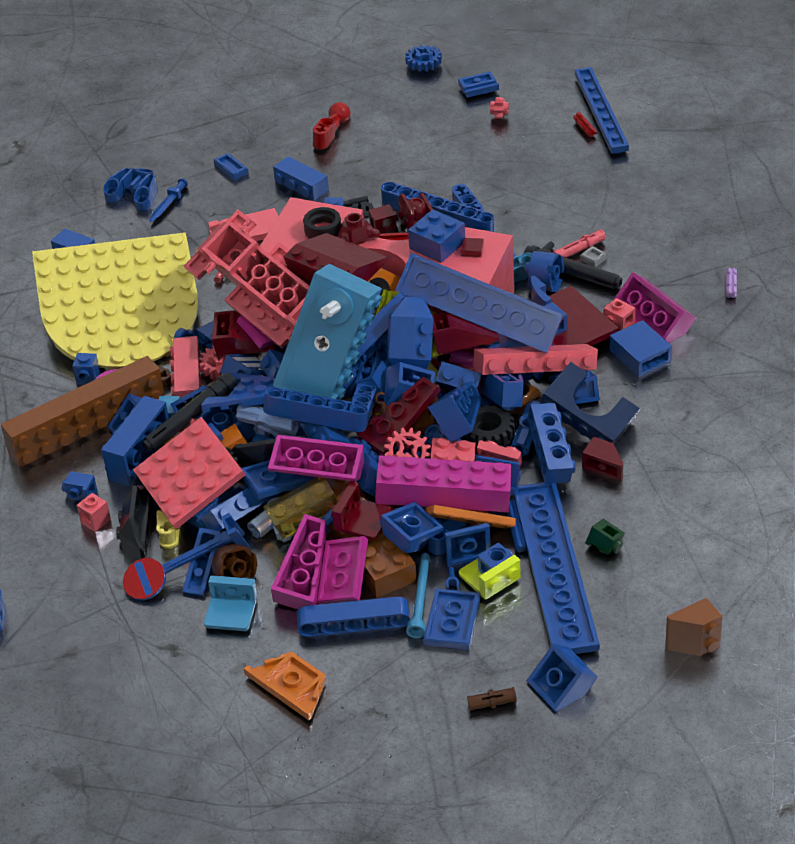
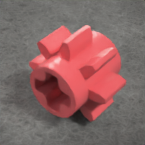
[490,97,509,119]

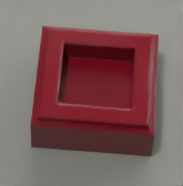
[461,238,484,257]

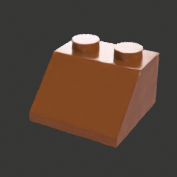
[665,598,723,656]

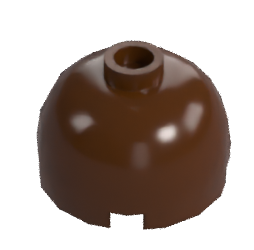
[212,544,258,579]

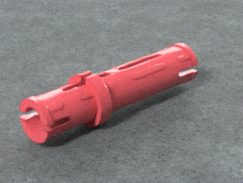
[552,229,606,258]

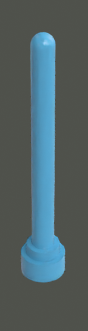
[406,553,430,639]

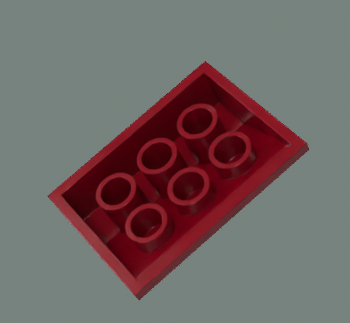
[283,233,389,283]

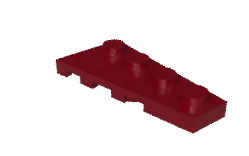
[356,377,441,454]

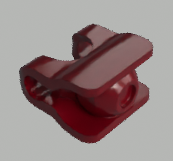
[398,193,433,232]

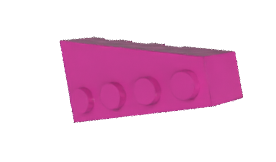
[271,514,327,609]

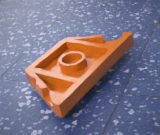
[244,652,326,720]

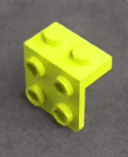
[459,555,521,600]

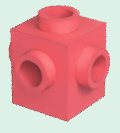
[603,298,635,331]

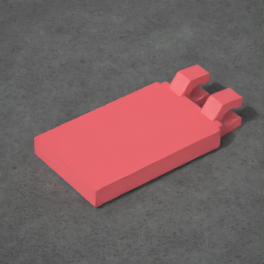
[208,208,278,241]

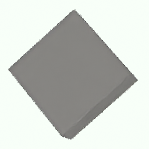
[580,246,607,267]

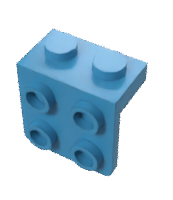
[204,576,257,631]

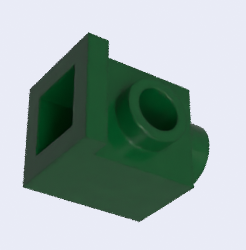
[585,518,625,554]

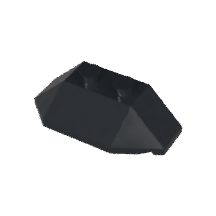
[231,436,308,468]
[116,486,154,560]

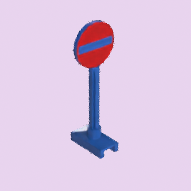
[123,513,251,601]

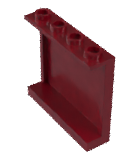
[549,286,619,346]

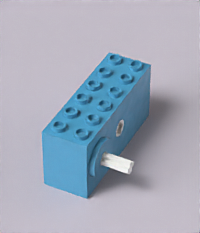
[273,264,382,400]

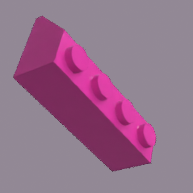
[614,272,696,343]
[268,435,364,482]

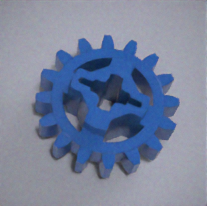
[405,45,442,72]

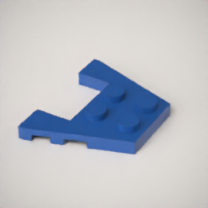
[201,372,275,412]

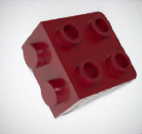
[331,481,392,540]

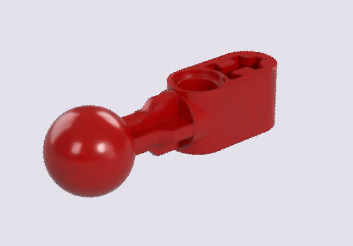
[313,102,351,149]

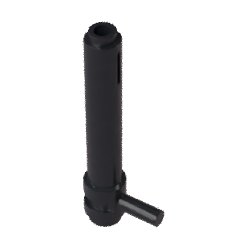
[524,241,623,290]
[142,373,238,452]

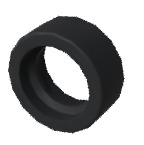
[303,207,341,239]

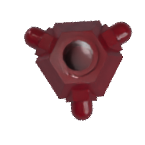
[338,213,380,244]

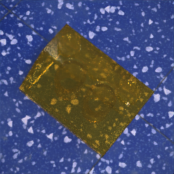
[263,477,338,540]

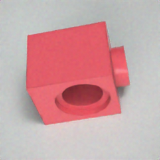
[76,493,111,533]

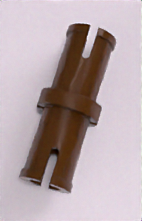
[467,687,517,711]

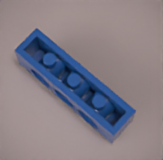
[527,403,576,483]

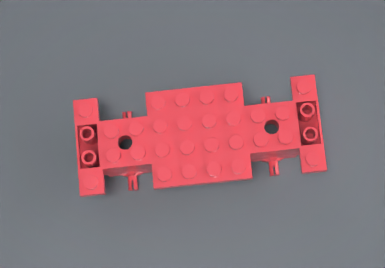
[184,210,311,349]

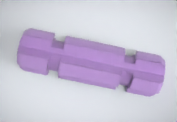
[726,267,737,298]

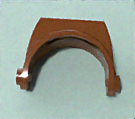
[500,383,541,414]

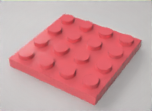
[133,417,246,529]

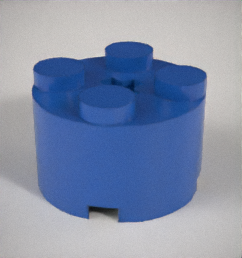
[525,251,564,292]

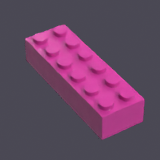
[375,455,511,512]

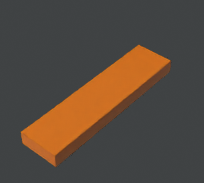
[425,505,516,529]

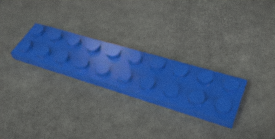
[513,482,600,654]

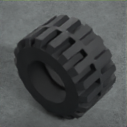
[462,405,515,455]

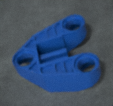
[103,168,158,211]

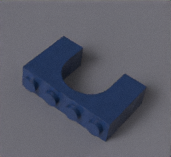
[539,362,640,444]

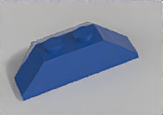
[387,296,434,369]
[349,438,379,497]

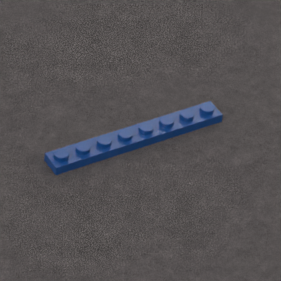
[575,67,629,154]

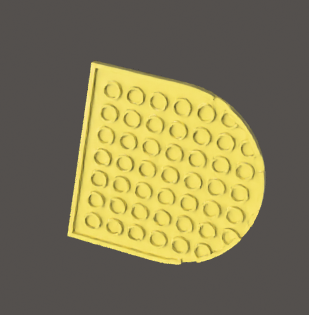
[32,232,198,371]

